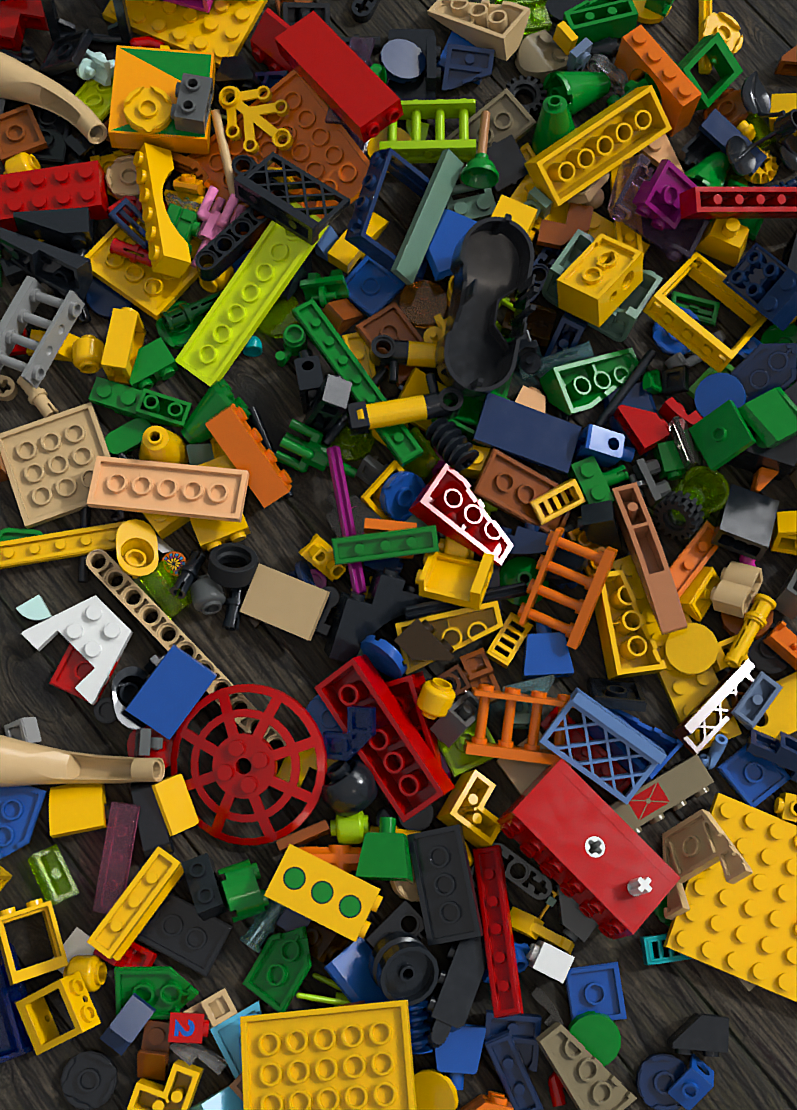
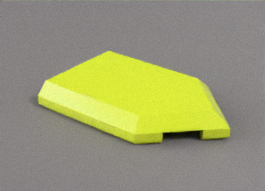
[75,78,113,122]

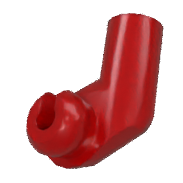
[129,36,165,49]
[548,1071,566,1107]

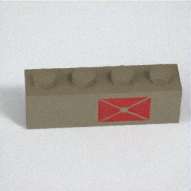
[609,754,714,834]

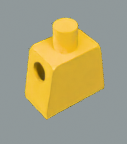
[694,218,749,267]

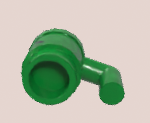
[275,324,308,367]

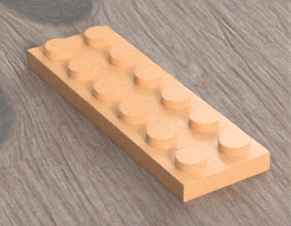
[86,456,250,522]

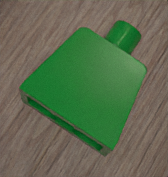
[356,817,413,882]

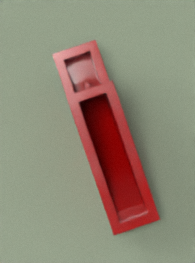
[0,0,49,52]

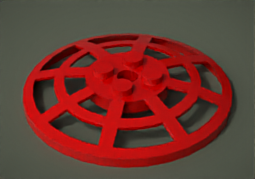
[170,684,327,845]

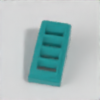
[640,933,692,965]

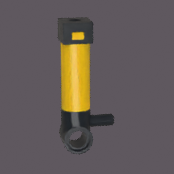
[369,334,437,384]
[346,373,464,436]

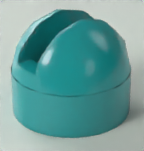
[243,336,263,357]

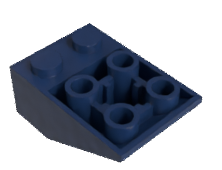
[723,243,797,331]

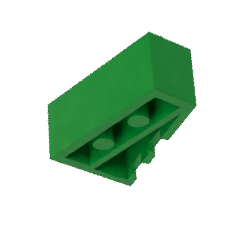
[563,0,638,47]

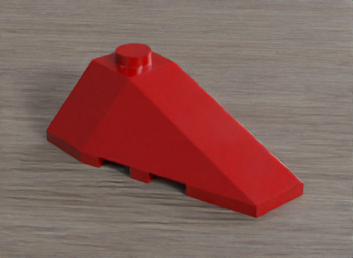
[409,463,514,566]

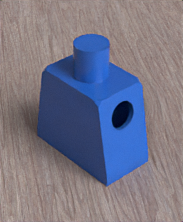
[572,424,635,468]
[521,622,574,679]
[434,1024,486,1090]

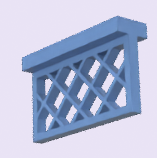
[539,687,667,805]

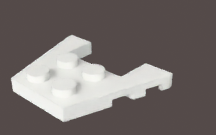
[21,595,133,705]

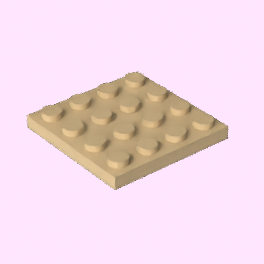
[0,402,111,529]

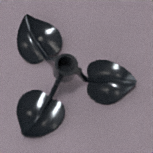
[726,71,797,176]

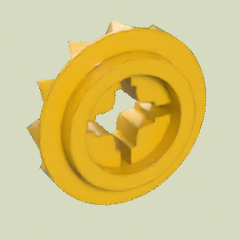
[743,148,779,184]

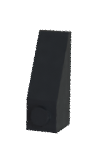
[13,207,93,248]
[302,374,352,439]

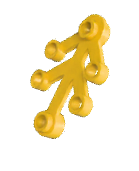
[219,85,293,155]

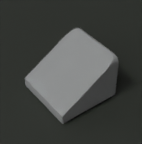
[4,717,41,744]

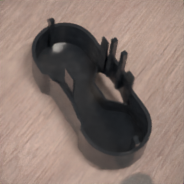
[435,214,539,397]

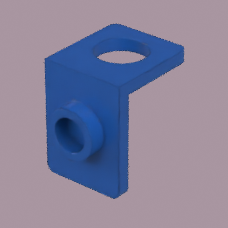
[668,1054,714,1110]

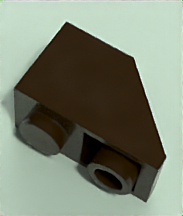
[394,618,454,661]

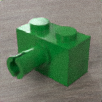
[567,455,629,505]

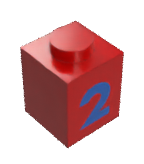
[168,1012,209,1044]

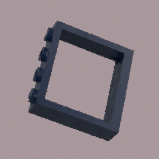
[345,148,448,282]

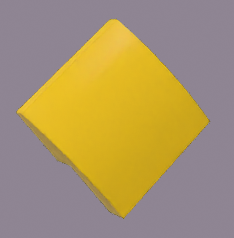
[49,784,106,838]

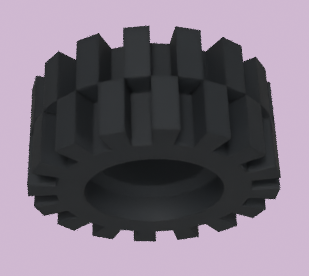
[504,75,546,120]
[653,490,704,540]

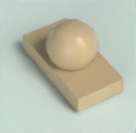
[567,172,610,209]

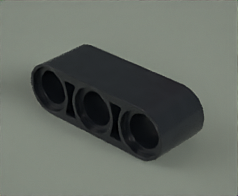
[131,782,174,860]

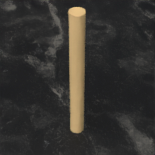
[211,109,241,203]

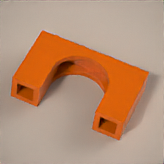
[613,25,702,137]

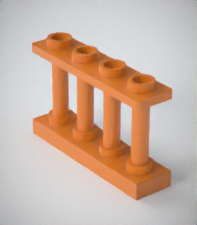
[517,527,618,650]
[463,684,574,767]

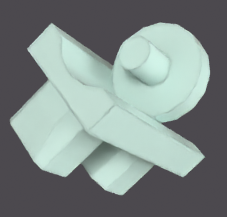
[76,49,115,87]

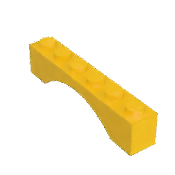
[133,142,191,278]

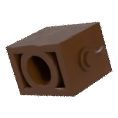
[435,664,472,697]

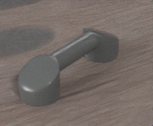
[664,330,727,369]

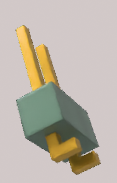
[538,890,557,920]

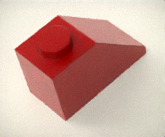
[613,405,670,456]

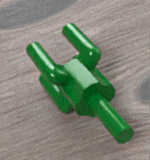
[275,418,358,478]

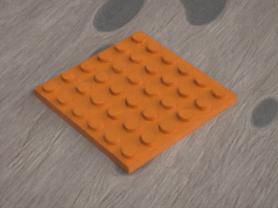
[187,69,370,249]

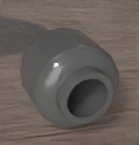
[189,575,226,615]

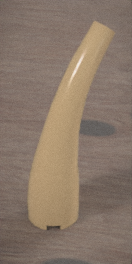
[0,52,108,144]
[0,735,165,787]

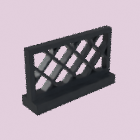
[234,152,350,246]

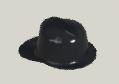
[111,666,148,730]

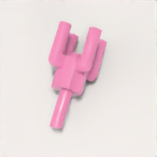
[191,186,247,269]

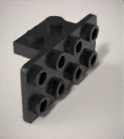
[388,29,441,101]

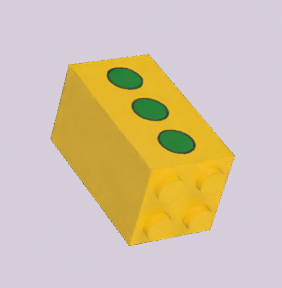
[264,844,383,942]

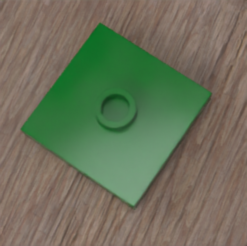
[688,399,756,471]

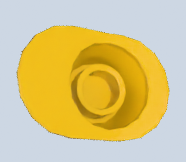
[116,519,159,579]

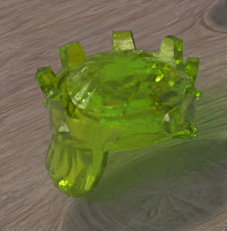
[671,466,729,521]

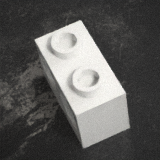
[526,940,575,983]

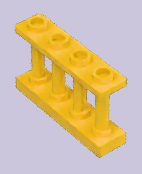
[87,846,184,961]

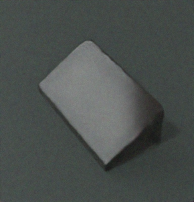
[668,416,703,471]

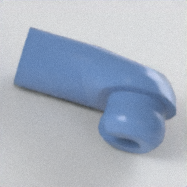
[699,734,728,770]

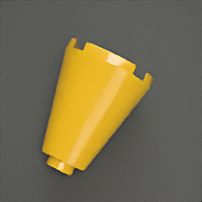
[139,426,189,465]

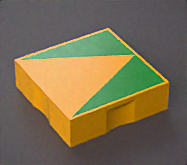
[108,45,216,155]

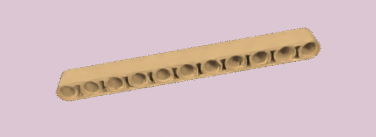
[86,549,286,761]

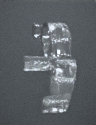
[165,193,201,213]

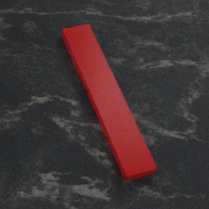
[473,845,524,1018]

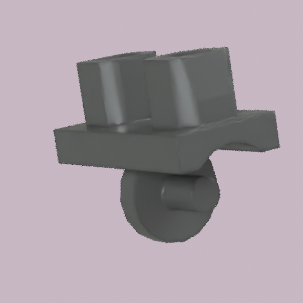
[629,458,671,508]

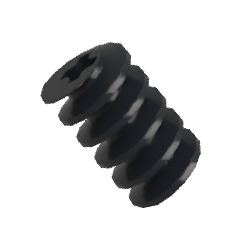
[425,416,479,471]

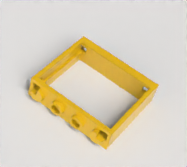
[643,251,767,373]

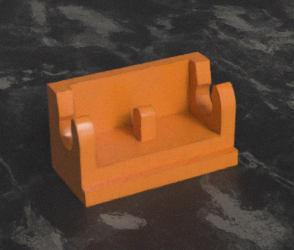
[762,620,797,670]

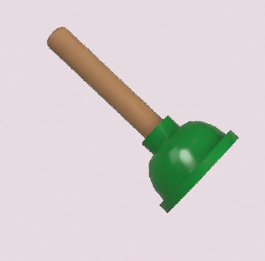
[461,110,499,189]

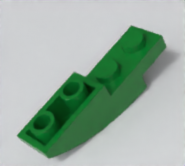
[88,377,192,428]

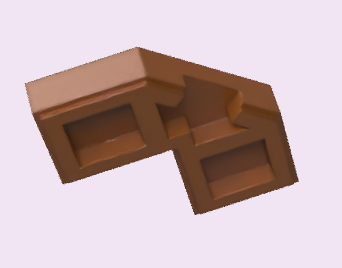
[536,202,594,249]

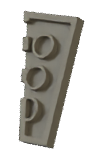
[535,1021,637,1110]

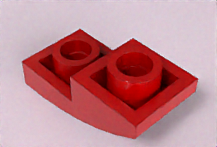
[659,397,704,437]

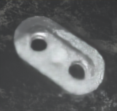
[587,54,629,93]

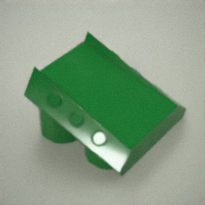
[738,387,797,448]

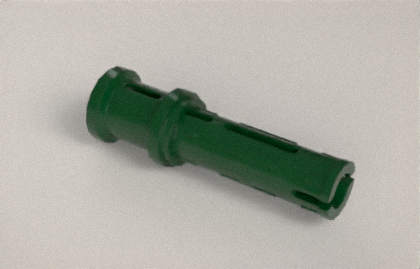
[160,289,224,333]

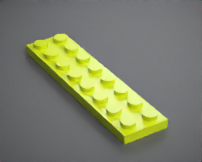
[175,202,329,386]

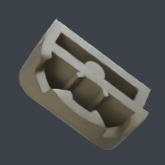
[515,29,568,83]

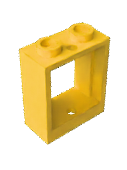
[101,307,146,385]
[0,898,69,986]
[15,971,101,1055]

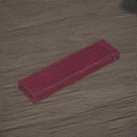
[93,802,140,914]

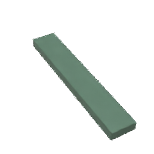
[391,149,464,285]

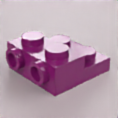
[632,159,698,231]

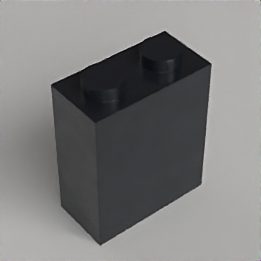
[711,484,780,561]

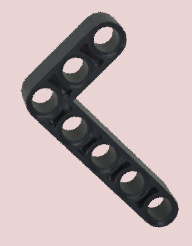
[195,155,285,281]

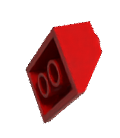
[250,8,293,72]

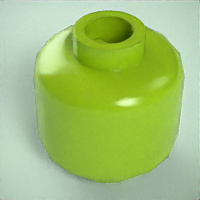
[330,811,370,845]

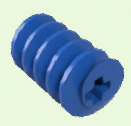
[408,999,434,1054]

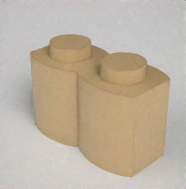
[710,561,763,618]

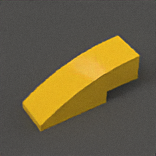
[327,212,389,274]

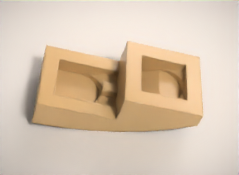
[184,988,238,1029]

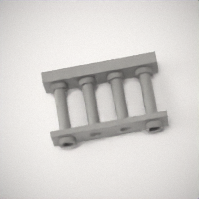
[0,276,85,389]

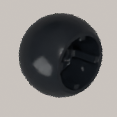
[321,759,379,817]

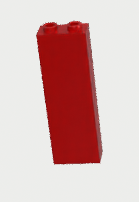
[275,10,404,143]

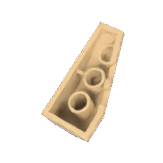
[427,0,531,61]

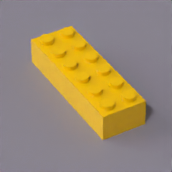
[524,85,672,207]

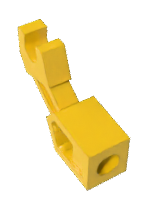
[510,907,575,955]

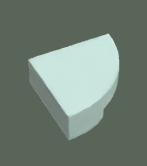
[16,595,52,621]

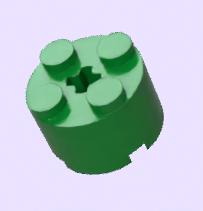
[217,859,269,923]

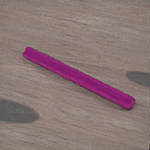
[327,446,367,593]

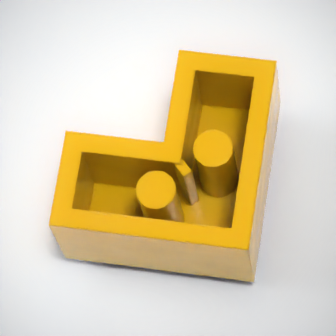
[436,769,501,849]
[127,1059,204,1110]

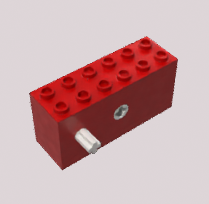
[497,758,681,940]

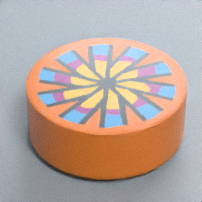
[161,551,187,578]

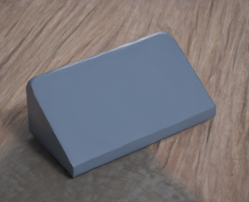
[731,671,783,730]

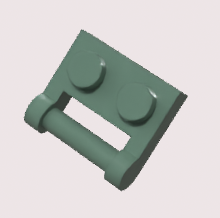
[446,183,496,222]

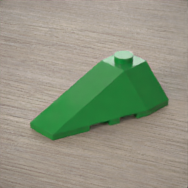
[539,348,639,415]

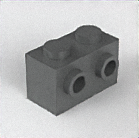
[171,73,214,135]

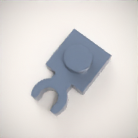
[567,37,593,71]

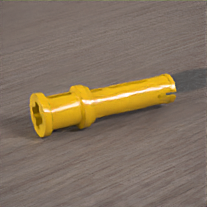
[723,593,777,669]

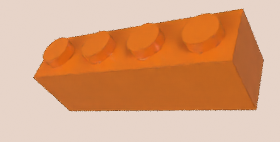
[205,403,292,508]

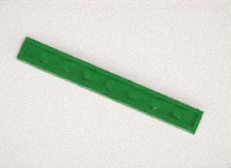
[292,298,424,467]

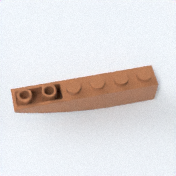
[612,482,687,635]

